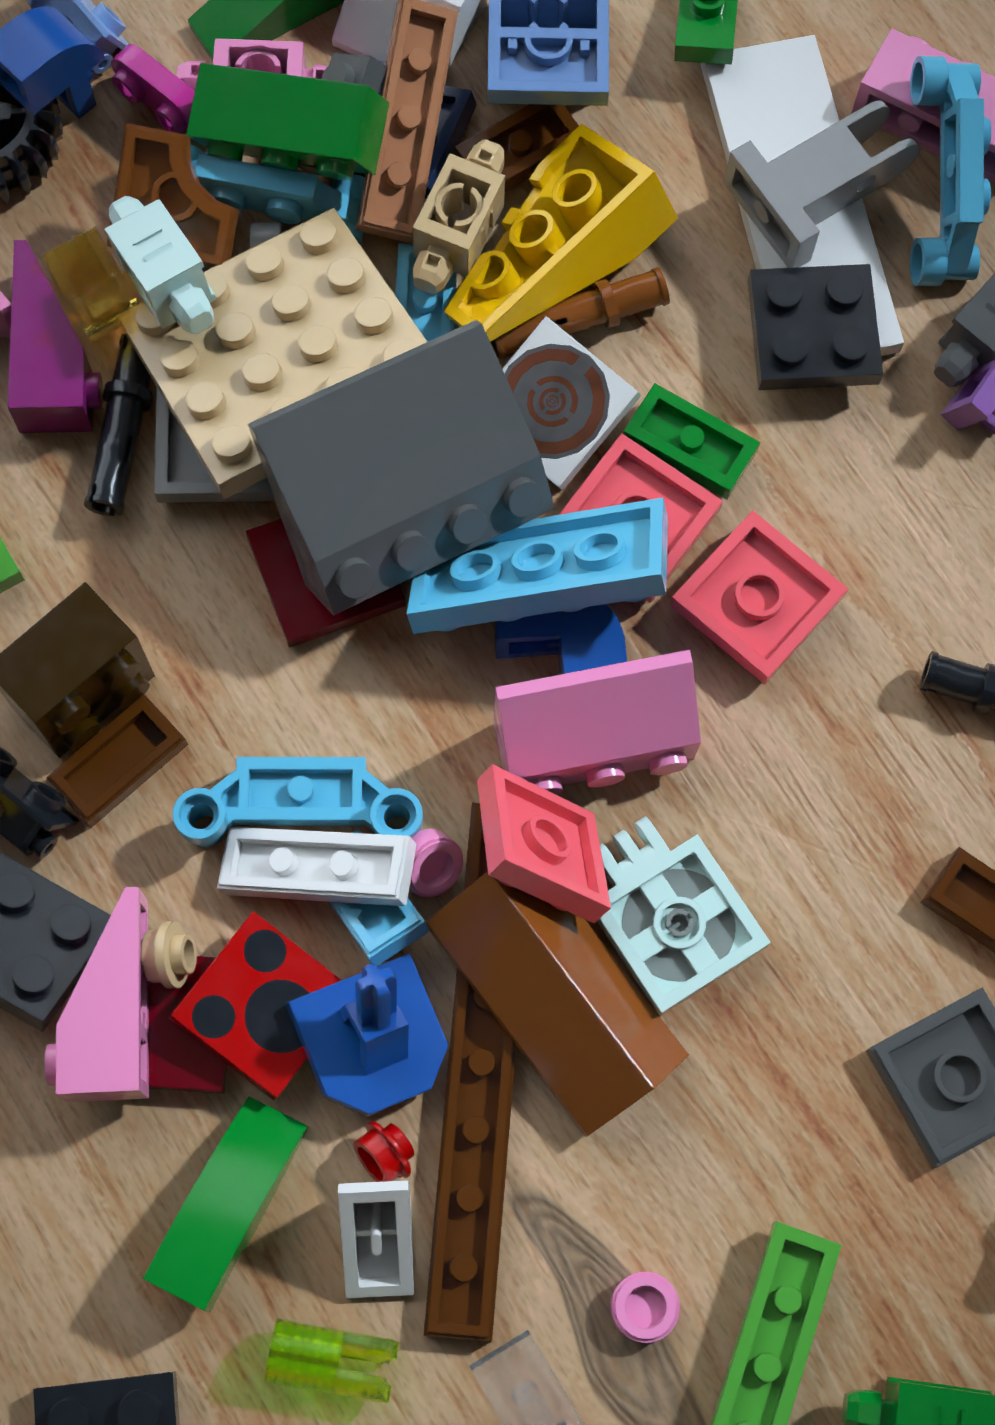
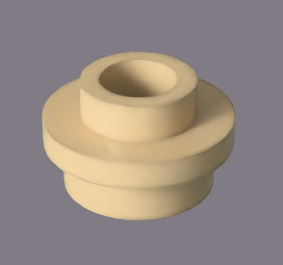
[141,921,197,989]

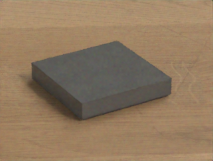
[866,987,995,1169]

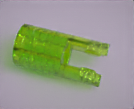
[265,1318,399,1403]

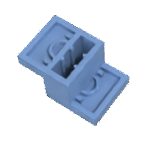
[487,0,609,106]

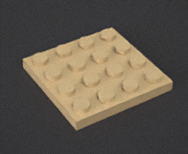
[117,208,427,499]

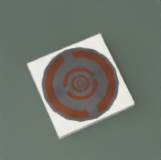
[502,316,641,490]

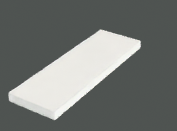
[701,35,904,356]

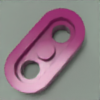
[111,44,195,139]

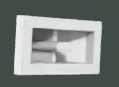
[338,1181,414,1298]

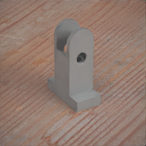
[724,100,920,268]

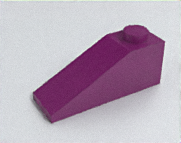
[8,240,104,433]

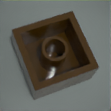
[0,582,155,758]

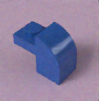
[0,7,105,119]
[494,604,627,675]

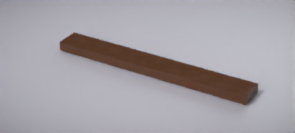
[424,802,516,1342]

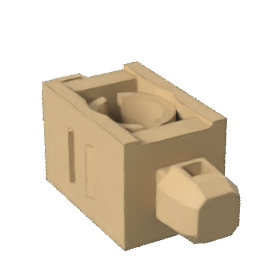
[412,140,505,295]

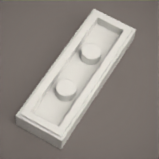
[217,827,417,906]

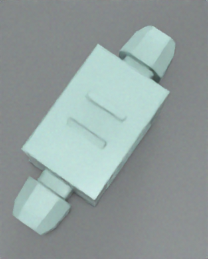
[104,196,216,334]

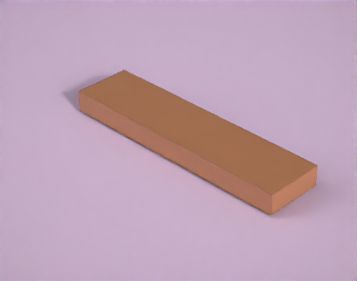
[355,0,458,244]

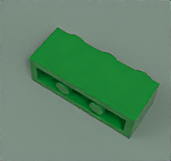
[186,63,389,181]

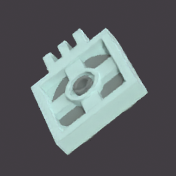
[597,816,771,1016]

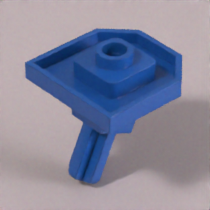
[286,953,448,1117]

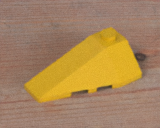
[444,124,678,342]

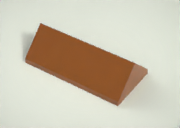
[426,871,689,1137]

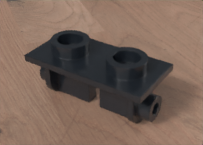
[0,747,80,859]

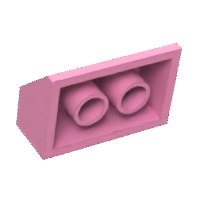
[494,650,701,795]

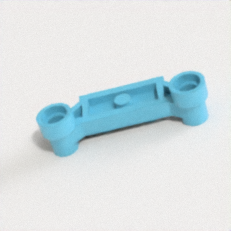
[909,56,991,286]
[191,145,365,245]
[173,757,423,847]

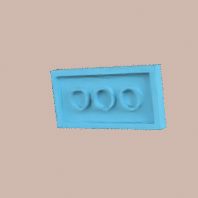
[407,498,668,634]

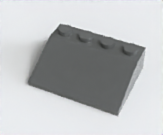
[248,320,555,616]

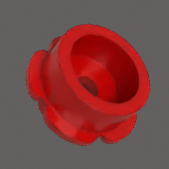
[353,1121,414,1182]

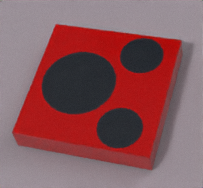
[168,911,342,1100]

